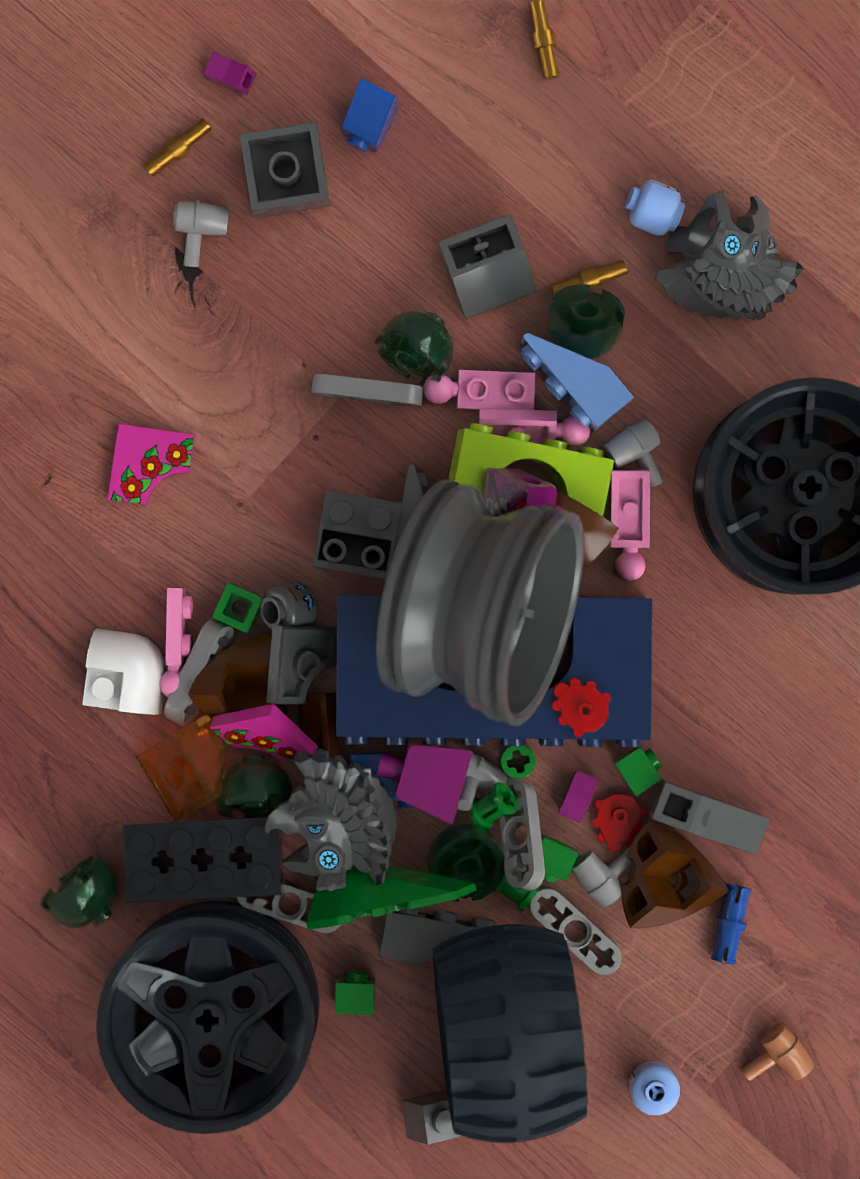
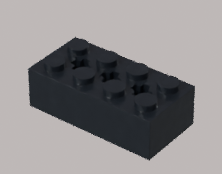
[123,817,284,903]

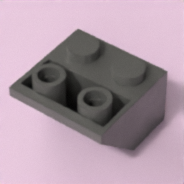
[438,214,537,320]
[313,490,402,579]

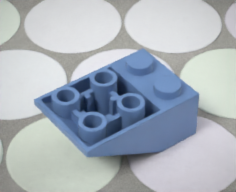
[520,333,634,432]

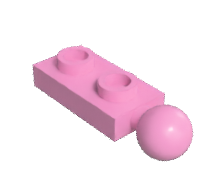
[423,370,535,410]
[479,409,590,446]
[611,469,650,581]
[160,588,193,698]

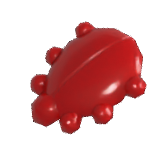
[552,677,611,737]
[592,793,647,852]

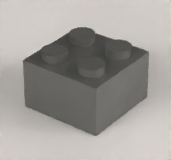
[239,122,331,218]

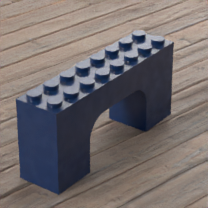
[336,595,652,747]

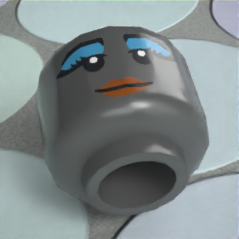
[260,582,318,630]

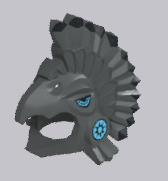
[655,190,803,321]
[265,748,398,891]

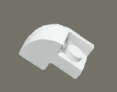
[82,628,167,715]

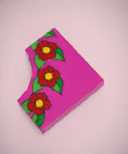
[108,424,196,505]
[210,704,318,763]

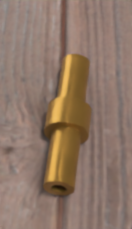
[529,0,559,80]
[143,118,212,177]
[551,260,628,300]

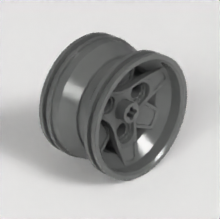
[376,479,584,726]

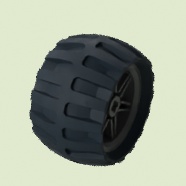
[433,924,588,1143]

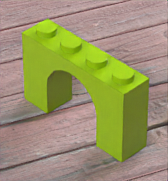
[448,423,614,517]

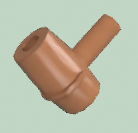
[741,1023,814,1081]

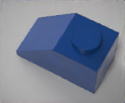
[342,78,398,153]

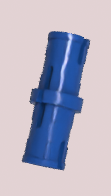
[711,883,751,965]

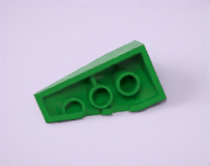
[306,865,476,930]

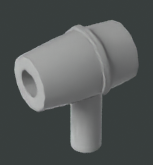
[172,200,229,267]
[602,419,664,487]
[457,749,508,811]
[572,847,631,908]

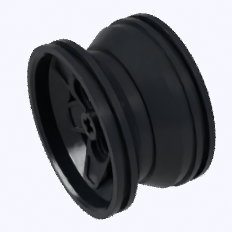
[693,378,860,595]
[96,901,320,1134]

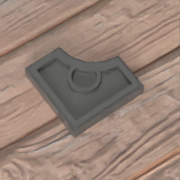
[266,625,337,704]

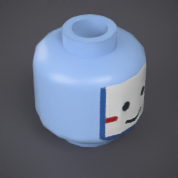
[625,179,685,236]
[629,1061,680,1115]

